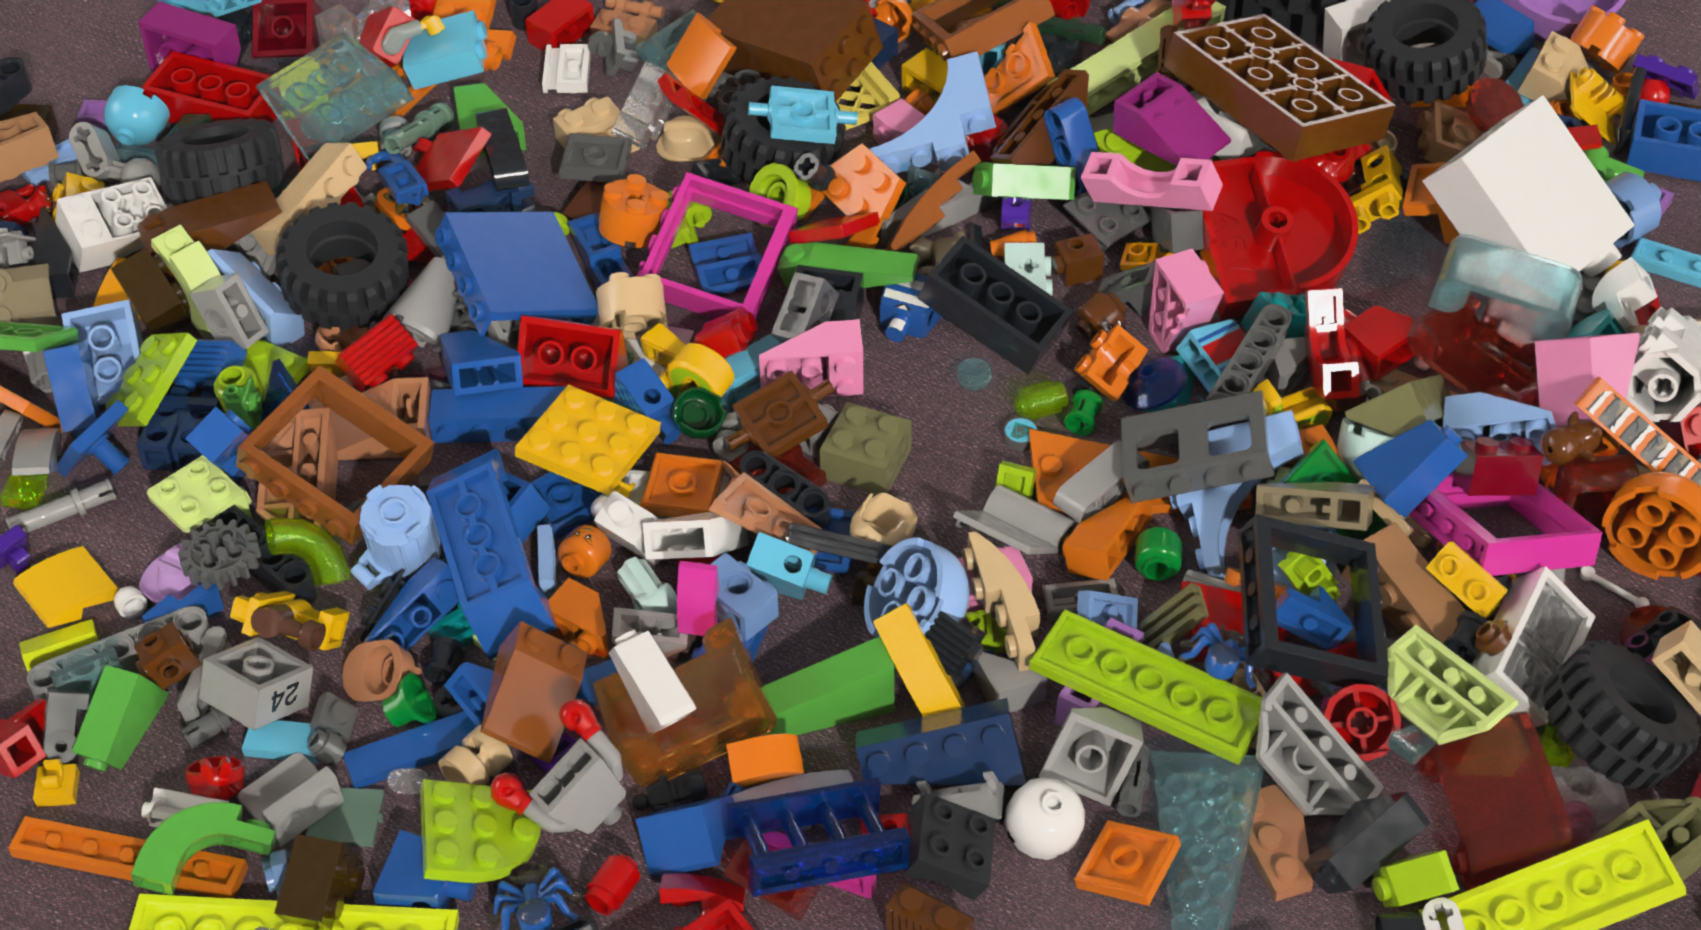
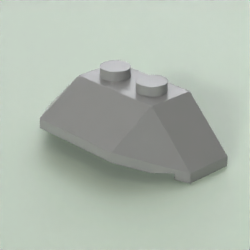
[1255,673,1384,816]

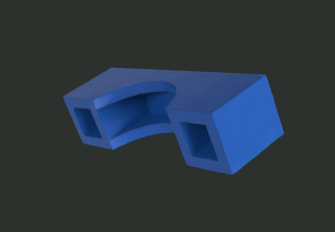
[185,407,263,483]

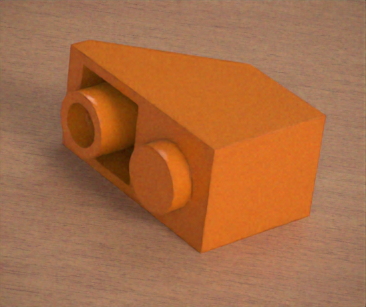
[548,578,610,661]

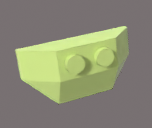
[1388,625,1519,745]

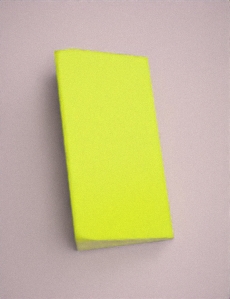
[19,619,99,673]

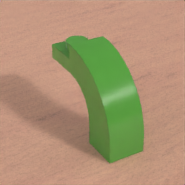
[131,802,276,895]

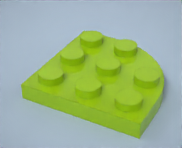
[420,779,542,883]

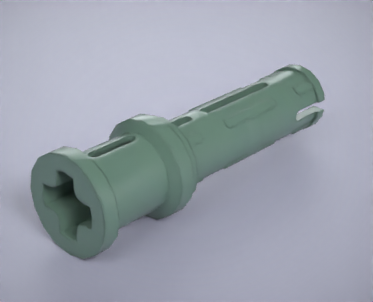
[383,102,454,154]

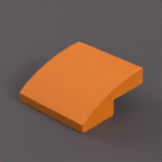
[666,13,737,99]

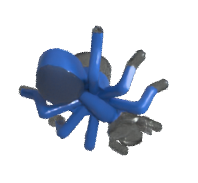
[1178,623,1269,693]
[486,861,584,930]

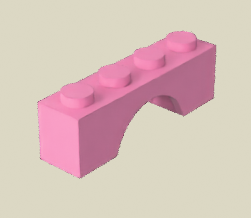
[1081,152,1223,211]

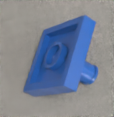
[58,400,130,478]

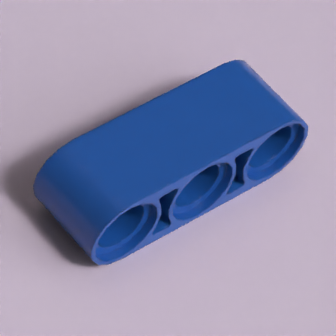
[1044,97,1099,196]

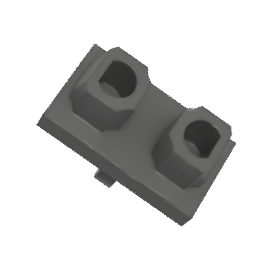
[588,18,638,77]

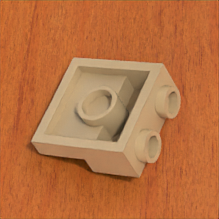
[553,96,639,153]

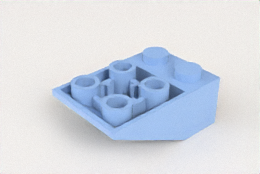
[1443,392,1556,465]

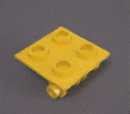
[1569,67,1626,146]

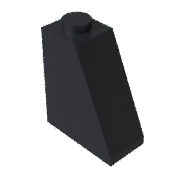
[1304,791,1430,894]

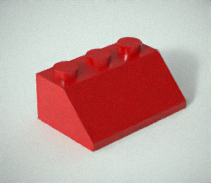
[517,315,628,398]

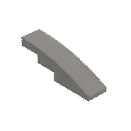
[881,179,998,247]

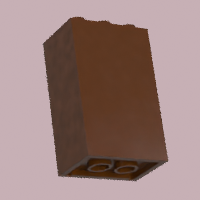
[707,0,883,101]

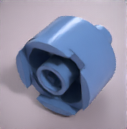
[1605,171,1661,248]

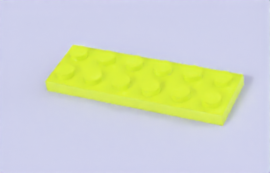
[1418,819,1687,930]

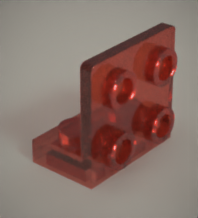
[1474,275,1556,367]

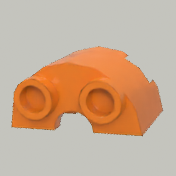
[1074,324,1148,402]

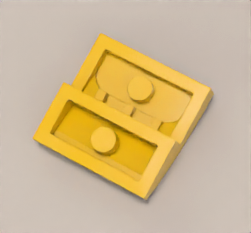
[13,546,118,628]

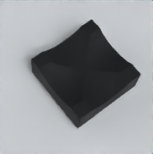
[903,792,996,900]

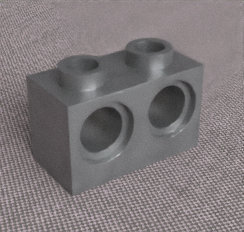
[771,272,839,344]

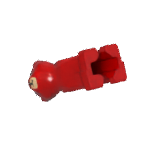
[0,184,53,226]

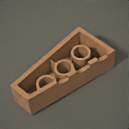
[0,112,59,183]
[1341,522,1478,652]

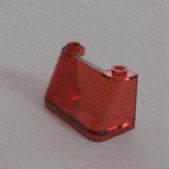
[1408,293,1539,408]
[1419,711,1572,890]

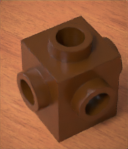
[134,621,202,690]

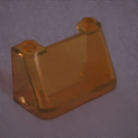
[593,617,777,787]

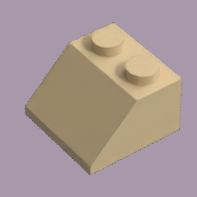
[1517,31,1589,103]

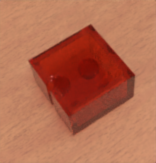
[1552,455,1642,538]

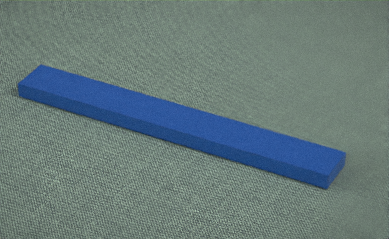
[343,659,629,789]

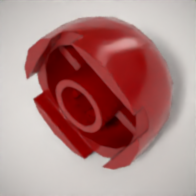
[1322,683,1401,761]

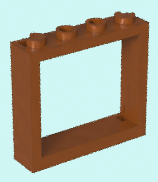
[912,0,1055,62]
[236,365,434,545]

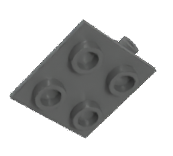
[1063,191,1151,252]

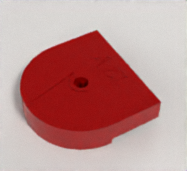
[1199,151,1359,319]

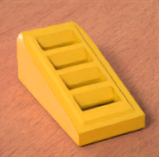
[640,323,686,368]

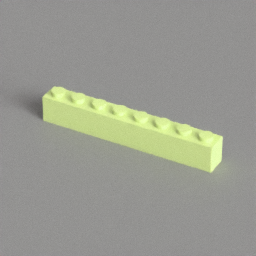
[1047,1,1226,116]

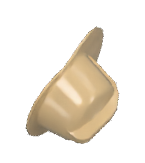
[656,115,722,162]

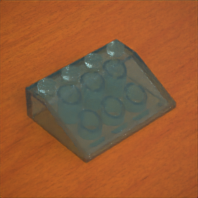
[256,32,415,161]

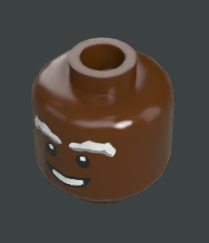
[1076,292,1126,339]

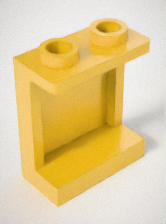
[1426,541,1518,618]

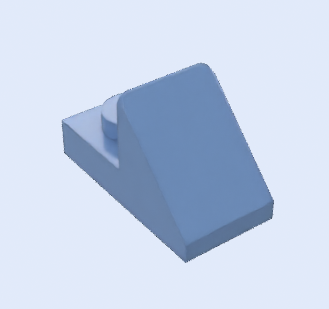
[1076,590,1138,629]

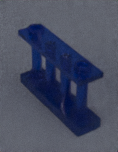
[725,777,911,897]

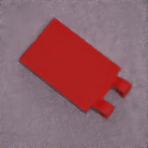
[412,127,492,191]

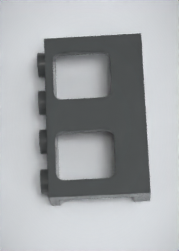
[1121,390,1275,503]

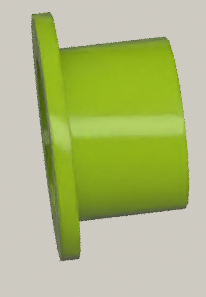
[749,163,811,228]

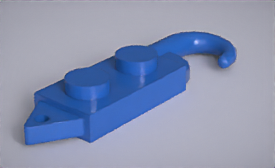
[365,150,429,205]

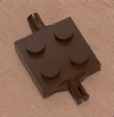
[725,371,835,458]

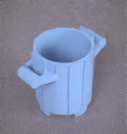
[351,485,442,590]

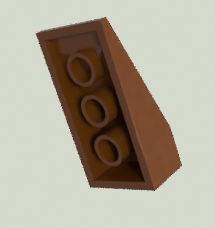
[137,180,282,283]

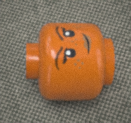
[557,525,612,579]

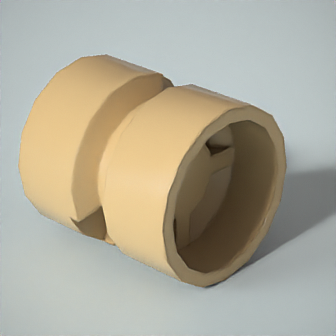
[438,725,513,785]

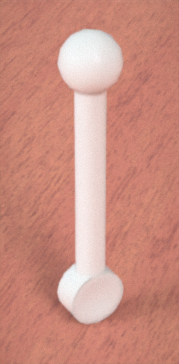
[1579,566,1650,611]

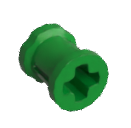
[1064,390,1103,436]

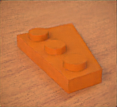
[984,22,1056,117]

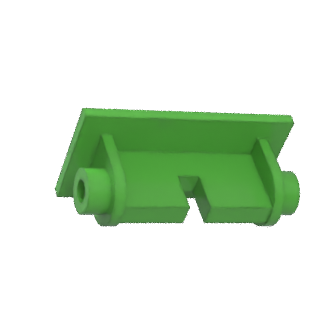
[222,377,268,430]

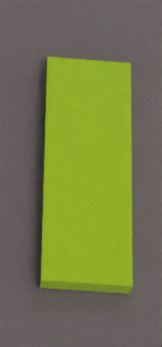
[1029,609,1263,765]

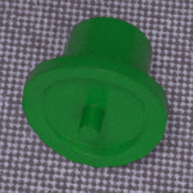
[382,673,436,727]

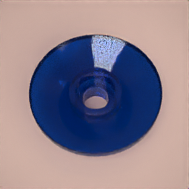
[1121,358,1187,410]

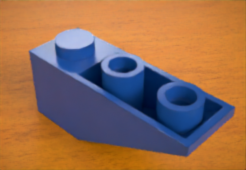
[364,557,459,650]

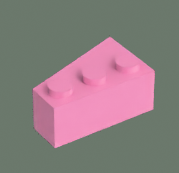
[1148,249,1224,354]

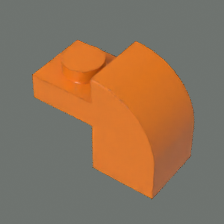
[726,734,804,788]

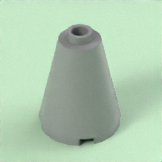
[382,255,458,352]

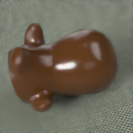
[1541,411,1602,465]

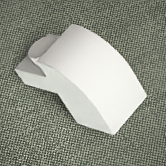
[1592,257,1658,334]

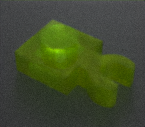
[0,474,49,509]

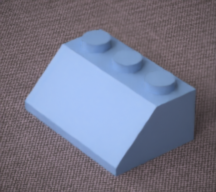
[207,249,305,349]

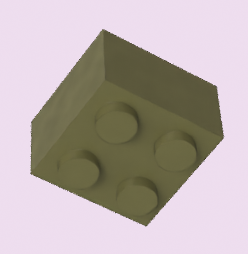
[820,402,912,495]

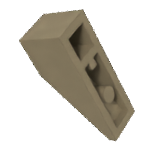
[1255,482,1374,531]

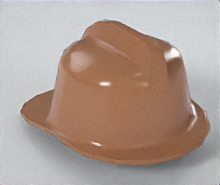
[342,639,422,702]

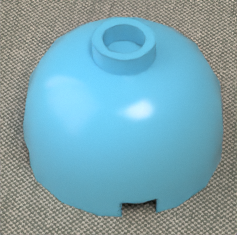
[104,85,170,146]

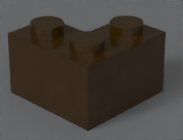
[111,248,191,335]
[274,834,365,930]

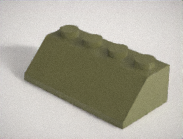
[1345,374,1452,436]

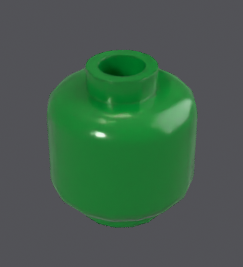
[1134,527,1182,581]

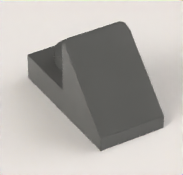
[1098,261,1155,318]

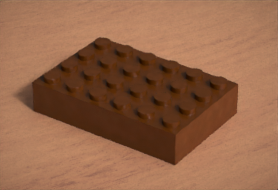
[1164,14,1396,162]

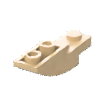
[962,531,1040,672]

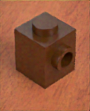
[1051,233,1104,287]

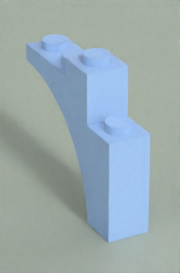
[870,51,996,173]
[1169,410,1304,579]

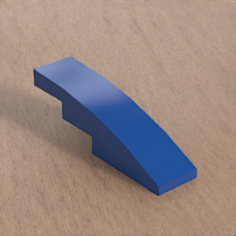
[568,212,633,289]

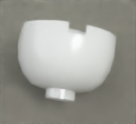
[1004,777,1085,860]

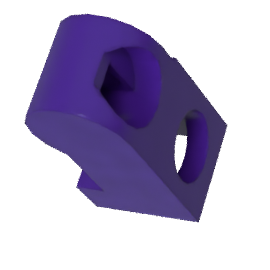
[1001,197,1033,230]

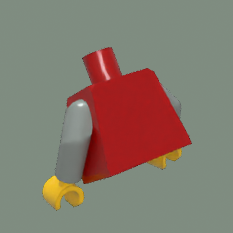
[355,6,445,82]

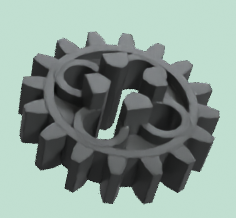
[178,519,262,590]

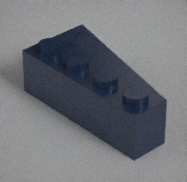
[855,698,1026,786]

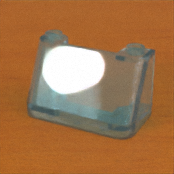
[1428,234,1583,341]

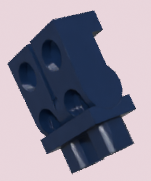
[446,179,536,212]
[136,387,222,471]

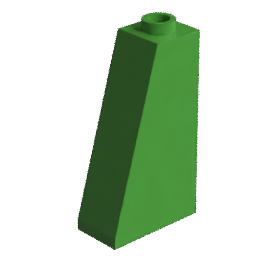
[747,637,894,736]

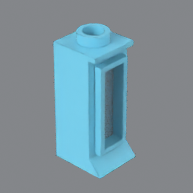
[721,334,781,414]

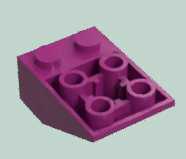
[1113,72,1231,166]

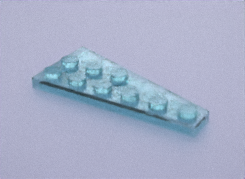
[1150,751,1265,930]

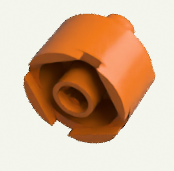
[1569,5,1645,74]
[598,174,669,248]

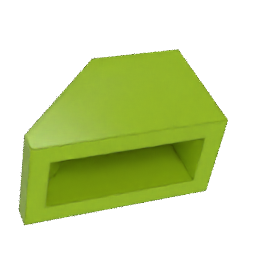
[1372,850,1460,907]

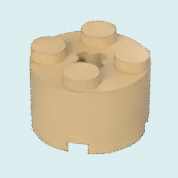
[596,272,667,340]

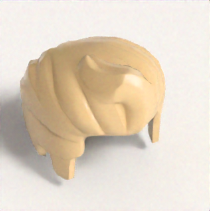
[850,493,918,546]

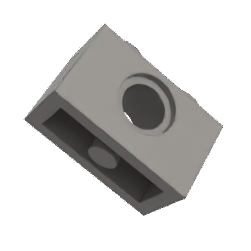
[190,273,270,349]

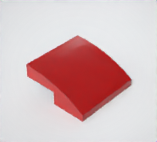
[657,73,725,137]

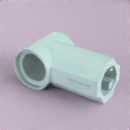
[617,557,677,614]

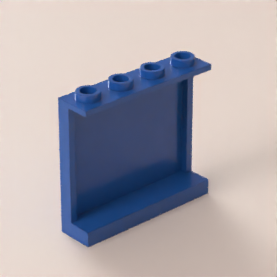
[435,212,598,336]

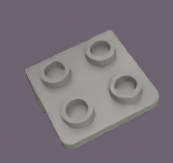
[238,753,344,847]

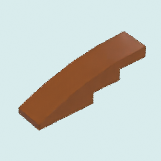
[885,150,981,252]

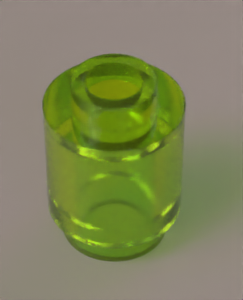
[1014,380,1068,421]

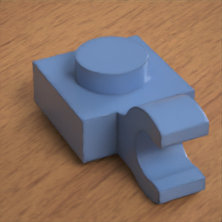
[261,849,291,896]

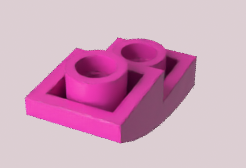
[677,561,719,638]

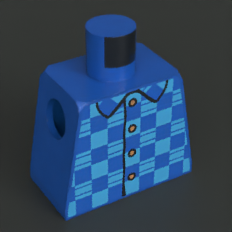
[614,358,681,444]

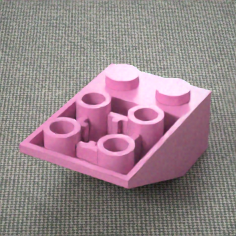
[759,319,863,397]

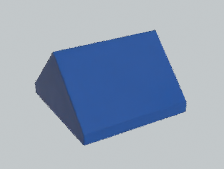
[1475,0,1534,54]
[636,795,734,878]

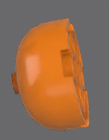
[1602,472,1701,580]

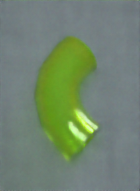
[265,518,351,586]

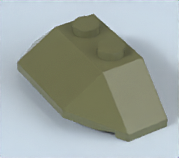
[1580,797,1701,921]

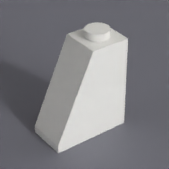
[642,511,749,560]
[609,630,696,735]

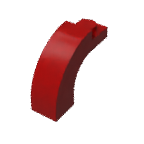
[1304,288,1360,400]

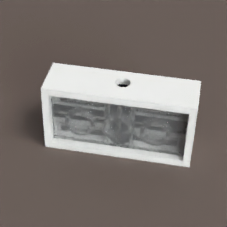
[1471,566,1596,735]

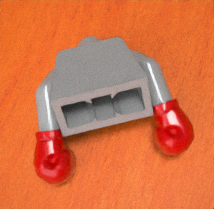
[491,699,626,834]

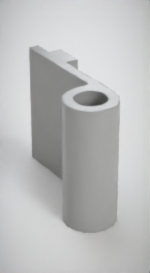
[953,485,1076,555]

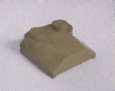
[0,263,60,326]

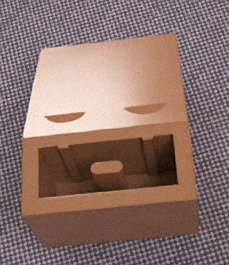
[331,377,431,460]

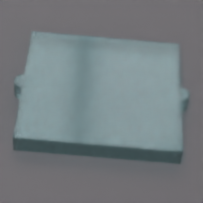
[49,646,126,713]

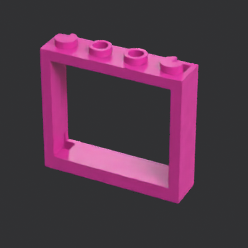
[636,172,798,320]
[1409,473,1602,576]

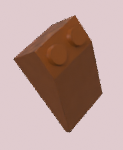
[480,621,587,763]

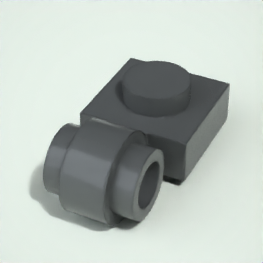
[307,691,358,764]

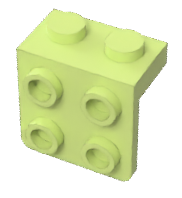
[147,455,253,533]

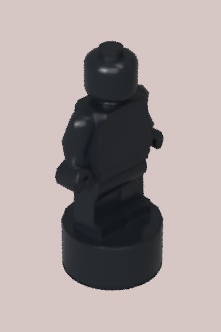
[632,766,709,812]

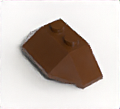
[990,69,1089,165]

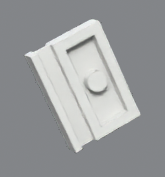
[542,44,591,93]

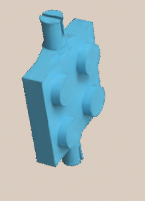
[748,86,858,144]

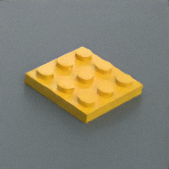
[515,384,661,496]

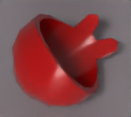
[185,756,245,801]

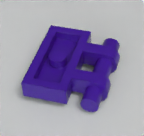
[1633,54,1700,100]

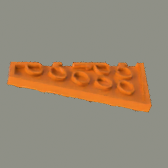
[1029,429,1253,518]

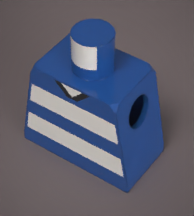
[880,273,943,342]

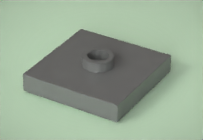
[559,133,632,183]

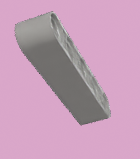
[27,606,210,700]

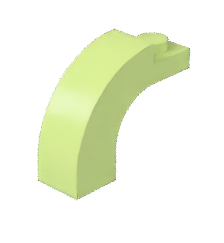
[151,225,221,340]

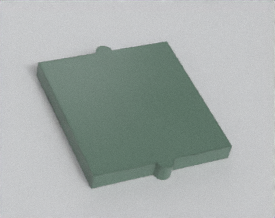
[306,788,385,847]

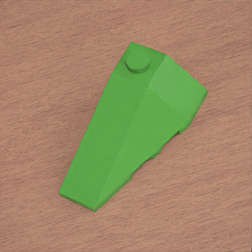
[777,242,920,290]

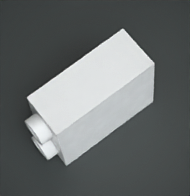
[1423,95,1634,311]

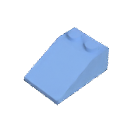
[62,299,143,407]

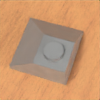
[1039,707,1144,806]

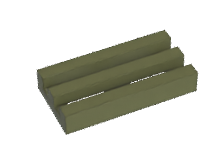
[1139,583,1209,650]

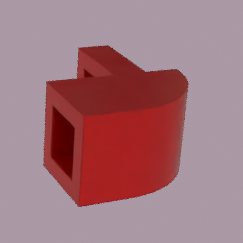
[0,698,46,778]

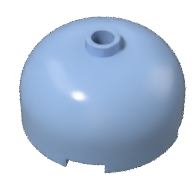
[864,538,970,638]

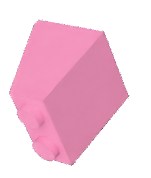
[1535,333,1640,431]

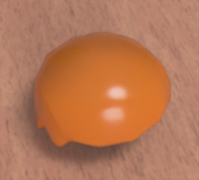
[872,0,915,43]

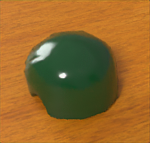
[672,388,727,439]

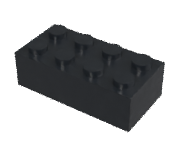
[918,235,1074,375]

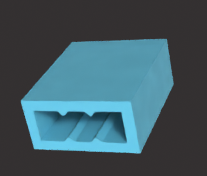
[403,10,488,90]

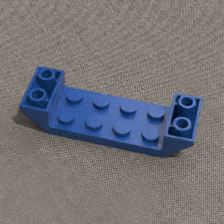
[426,449,557,660]

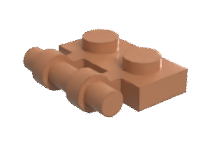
[590,0,665,47]

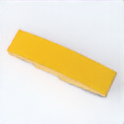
[873,603,966,717]

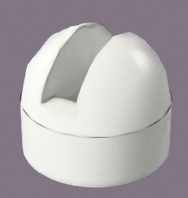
[114,586,147,619]

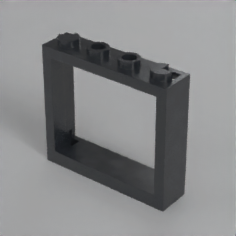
[1238,514,1389,687]

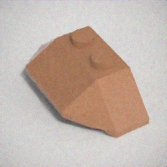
[256,407,338,536]

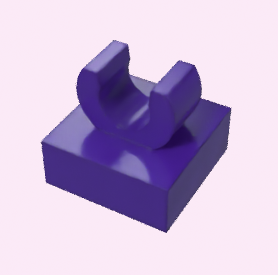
[0,525,30,574]

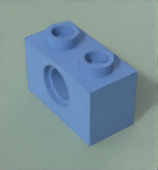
[710,553,779,642]

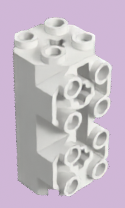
[1626,306,1701,422]

